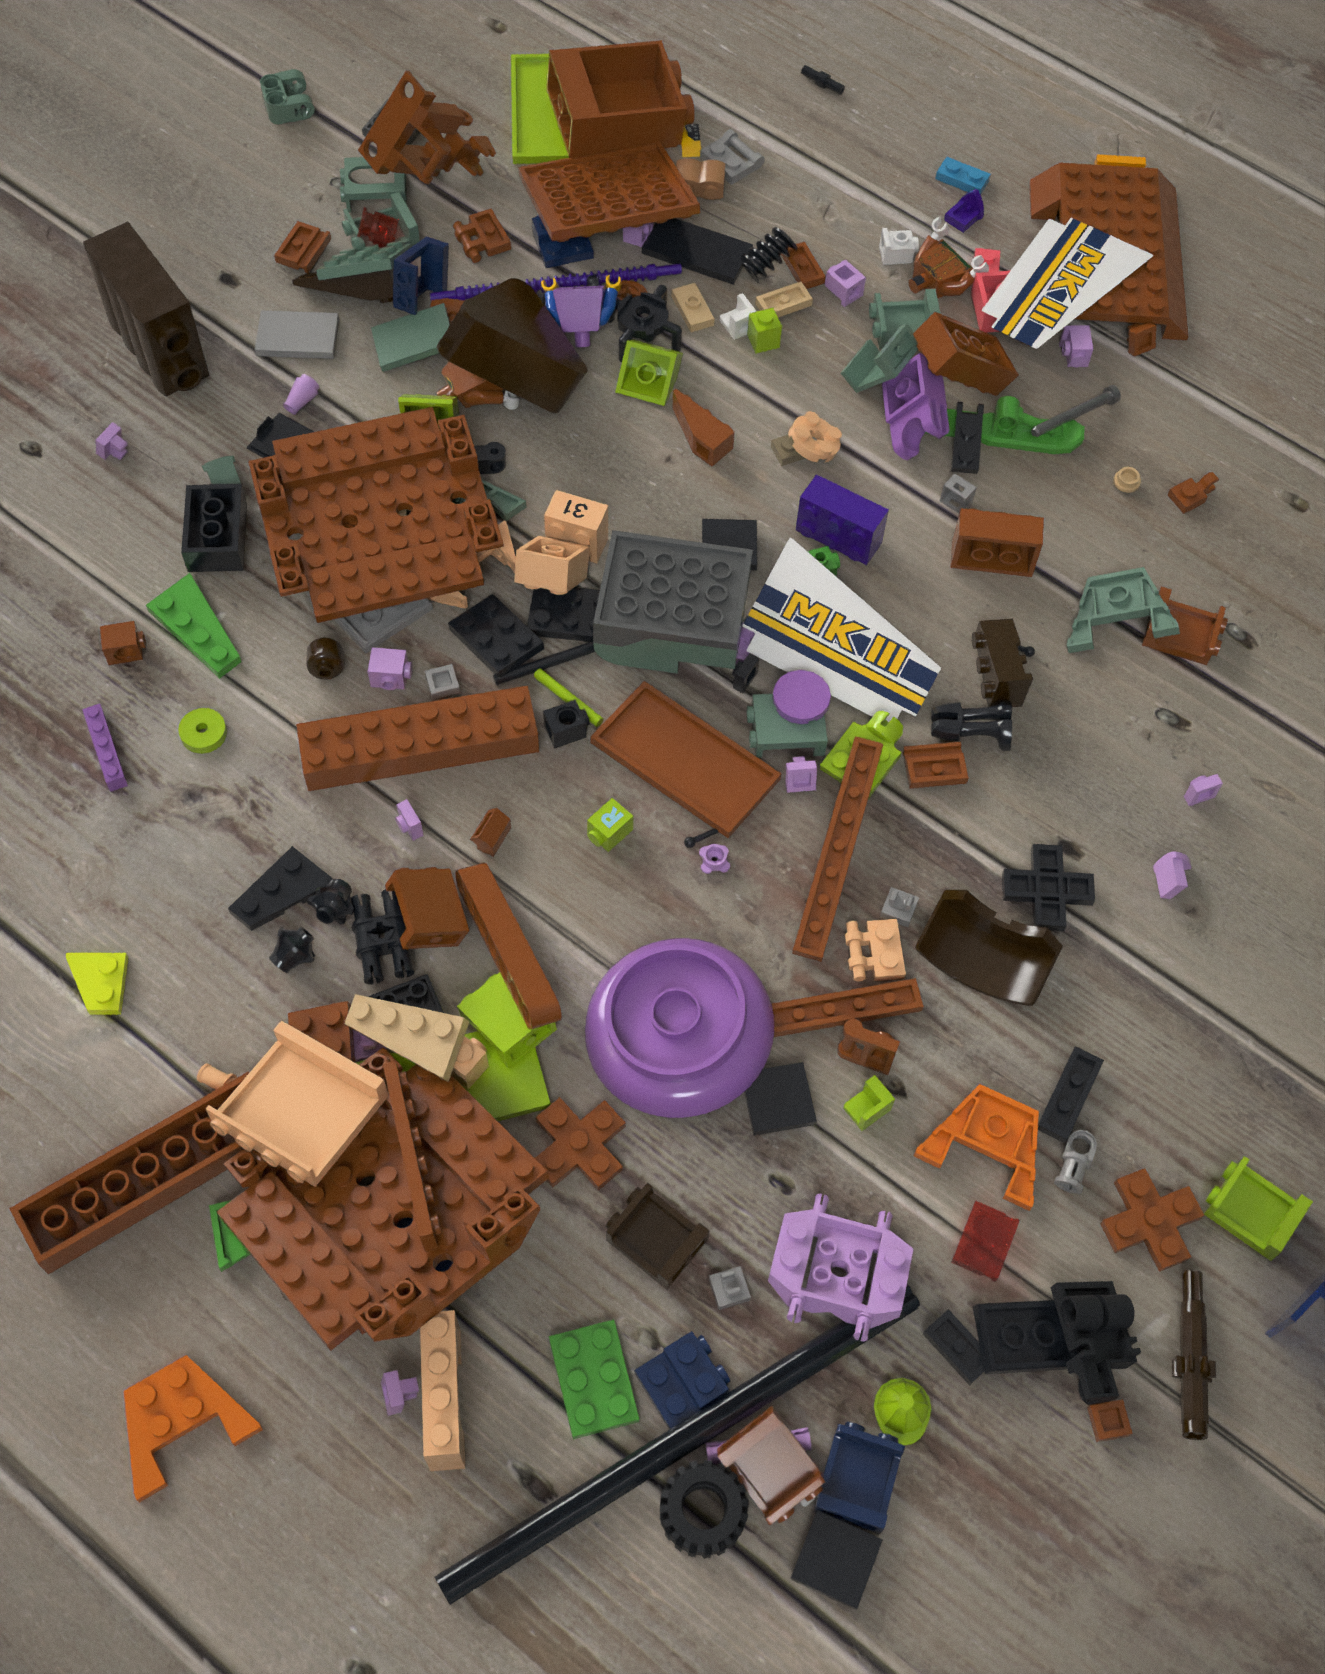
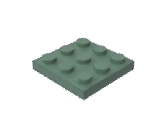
[316,241,412,280]

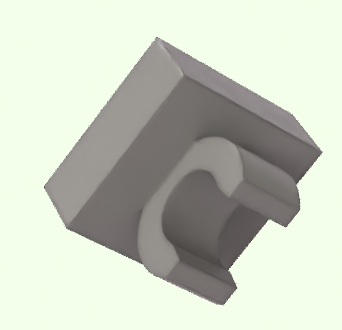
[880,887,919,927]
[708,1266,751,1310]

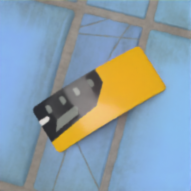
[681,124,701,157]

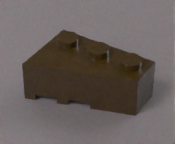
[972,618,1033,707]

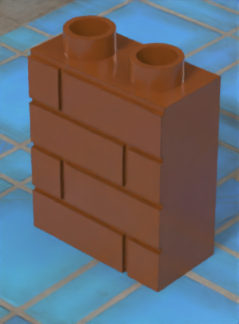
[546,40,695,158]

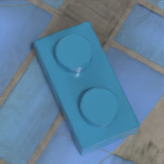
[935,157,991,195]

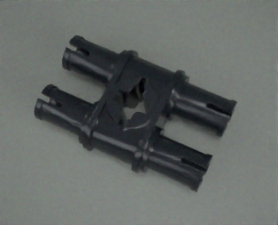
[351,889,415,985]

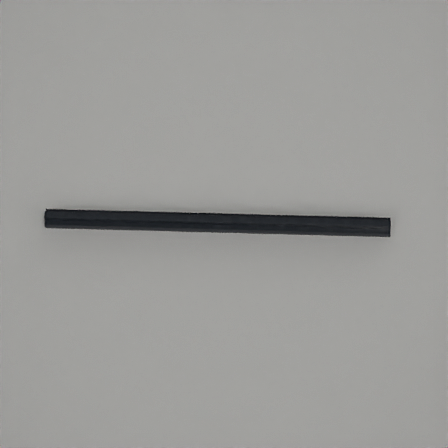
[435,1284,920,1605]

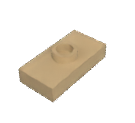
[755,281,813,318]
[671,283,715,333]

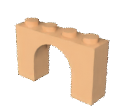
[420,1310,465,1471]

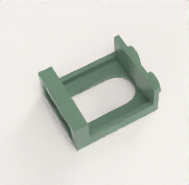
[340,157,407,212]
[342,192,420,252]

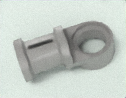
[1054,1130,1097,1194]

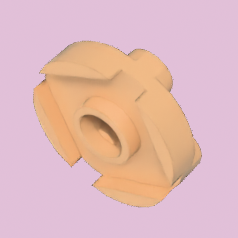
[788,411,842,462]

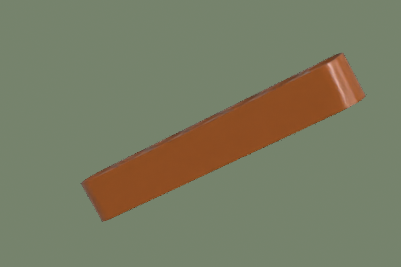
[455,862,562,1030]

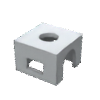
[940,473,977,514]

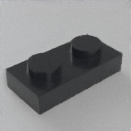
[923,1309,984,1386]

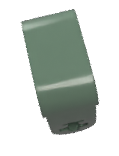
[260,69,315,125]

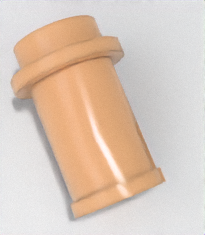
[197,1063,237,1090]

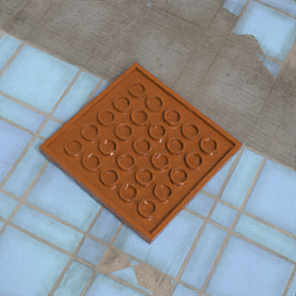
[518,141,700,242]

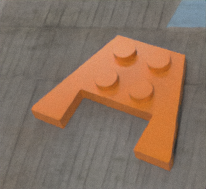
[914,1084,1039,1211]
[124,1355,263,1503]

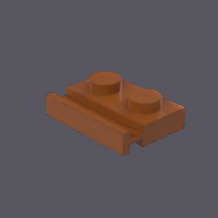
[274,221,331,273]
[902,742,969,789]

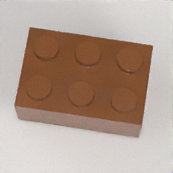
[950,508,1044,577]

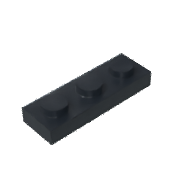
[1038,1046,1104,1143]

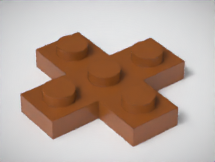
[535,1097,626,1191]
[1100,1168,1204,1272]

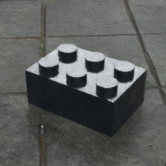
[181,483,247,572]

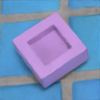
[1184,774,1223,806]
[395,799,423,841]

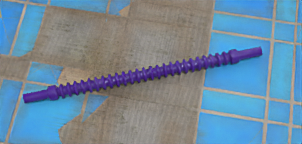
[430,264,682,301]

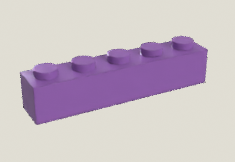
[82,704,128,792]

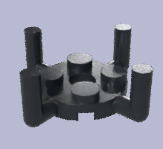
[608,285,682,362]

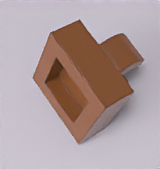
[1127,321,1157,357]

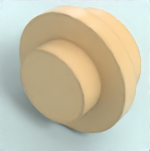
[1113,467,1141,493]

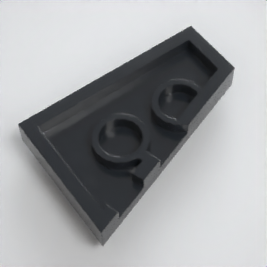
[228,846,333,931]

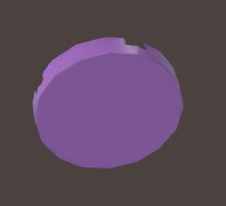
[772,670,831,724]

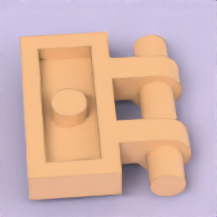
[844,919,906,981]

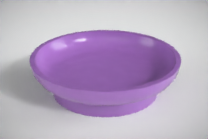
[585,938,774,1118]

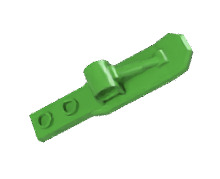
[925,396,1085,454]

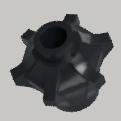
[307,879,354,925]
[269,927,315,973]

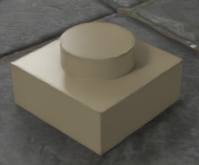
[771,435,806,466]

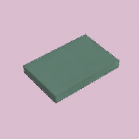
[371,303,450,372]

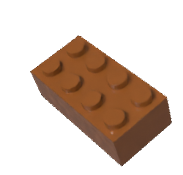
[913,312,1019,396]

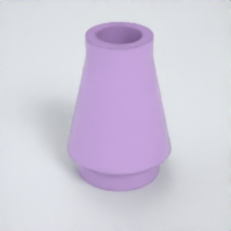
[283,374,319,415]

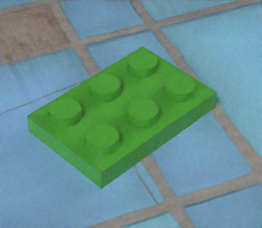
[549,1319,639,1440]

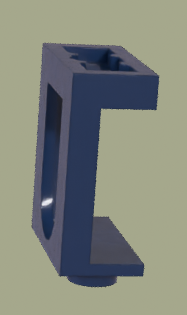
[393,236,449,315]

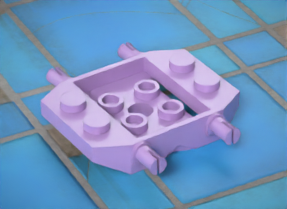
[768,1194,913,1341]

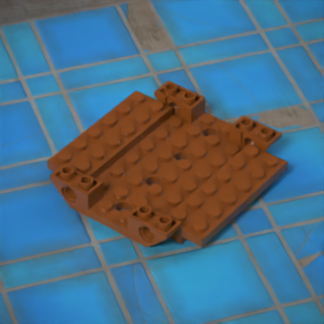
[248,407,504,623]
[217,1047,549,1351]

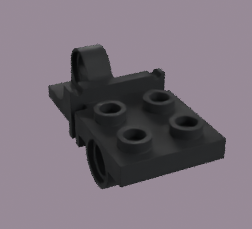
[1050,1281,1141,1404]

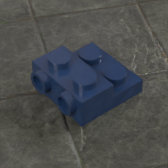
[532,215,594,269]
[634,1331,731,1429]

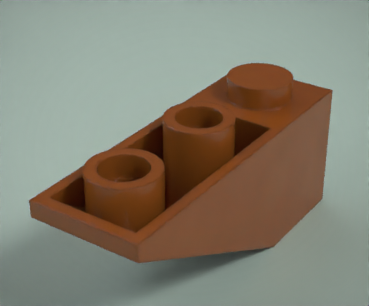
[672,388,735,467]

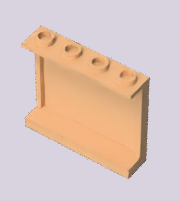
[206,1021,389,1187]

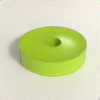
[178,708,227,754]

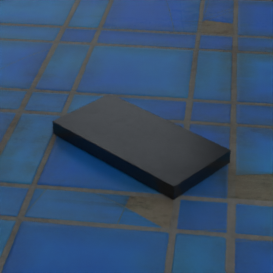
[641,218,753,285]

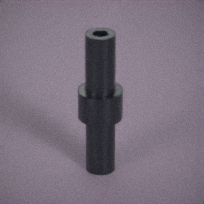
[801,65,845,95]

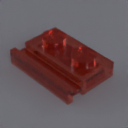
[357,207,399,248]
[951,1201,1020,1282]

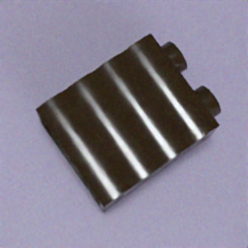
[83,221,210,397]

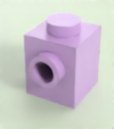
[368,647,412,690]

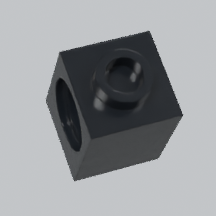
[543,700,590,749]

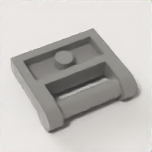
[700,129,765,185]

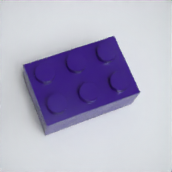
[796,474,889,565]

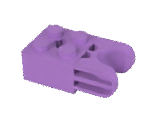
[882,353,949,461]

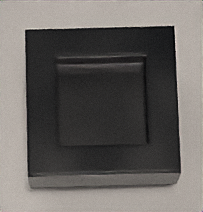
[732,653,759,694]

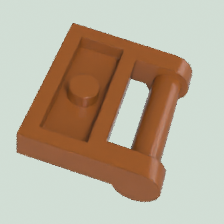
[837,1019,900,1075]

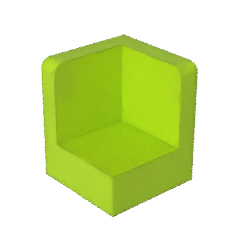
[843,1075,895,1131]

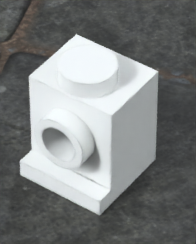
[879,228,919,265]

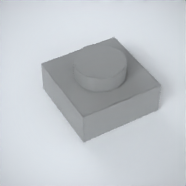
[425,664,460,700]

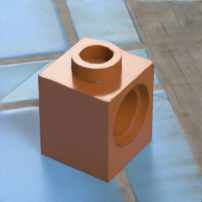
[100,621,146,665]

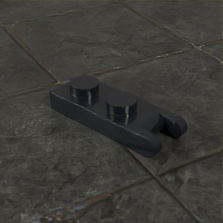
[951,401,984,474]

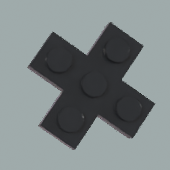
[1002,844,1095,931]

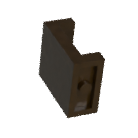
[605,1183,710,1290]

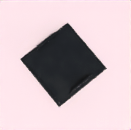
[246,412,314,459]

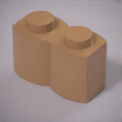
[676,159,726,200]

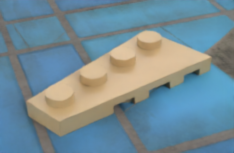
[344,994,469,1082]

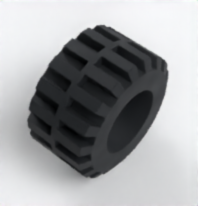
[659,1460,749,1558]

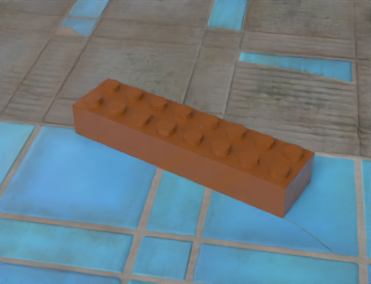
[296,685,539,791]
[9,1071,249,1275]

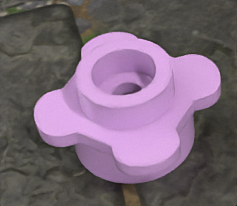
[699,844,730,874]

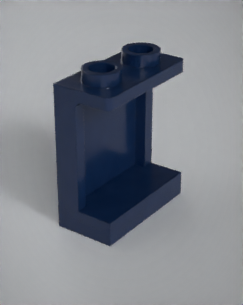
[813,1422,905,1534]

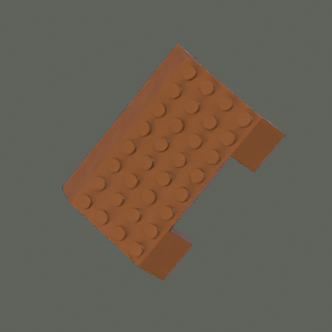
[1029,162,1188,340]

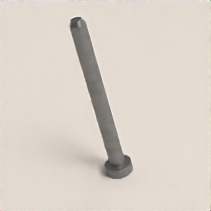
[1031,385,1121,437]

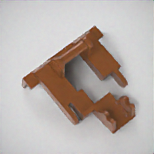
[358,71,496,184]

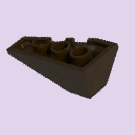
[292,268,394,303]

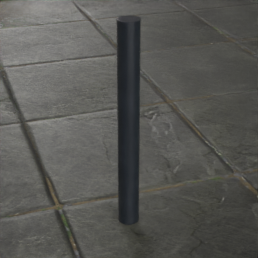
[493,641,595,686]

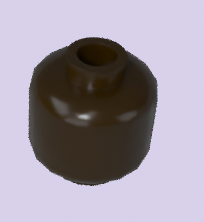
[306,637,344,680]

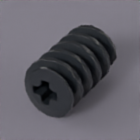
[741,227,798,283]

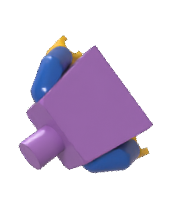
[541,275,621,347]

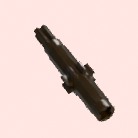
[1172,1269,1216,1440]

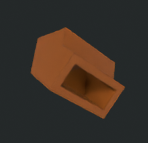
[470,808,511,857]

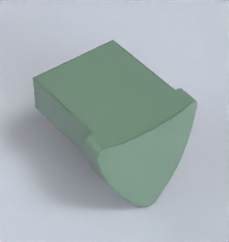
[202,456,241,484]

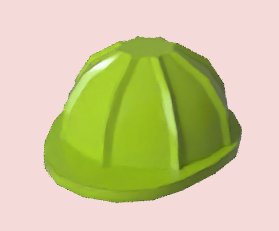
[873,1378,931,1446]

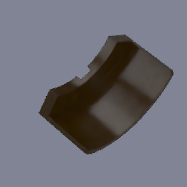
[915,890,1063,1006]

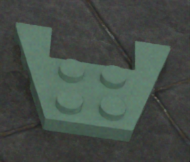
[1067,567,1180,653]

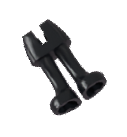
[931,701,1012,751]

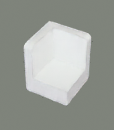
[720,293,757,340]

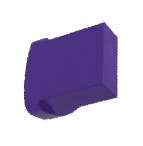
[944,189,984,233]

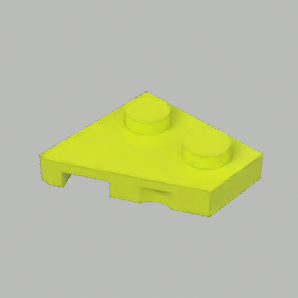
[66,953,129,1015]

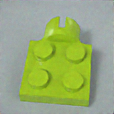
[820,710,903,799]

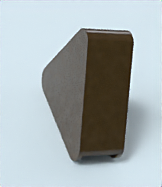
[437,278,588,413]

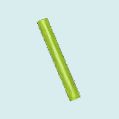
[534,668,604,727]

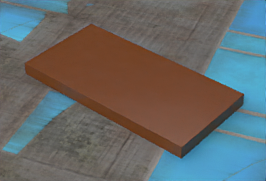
[590,681,782,838]

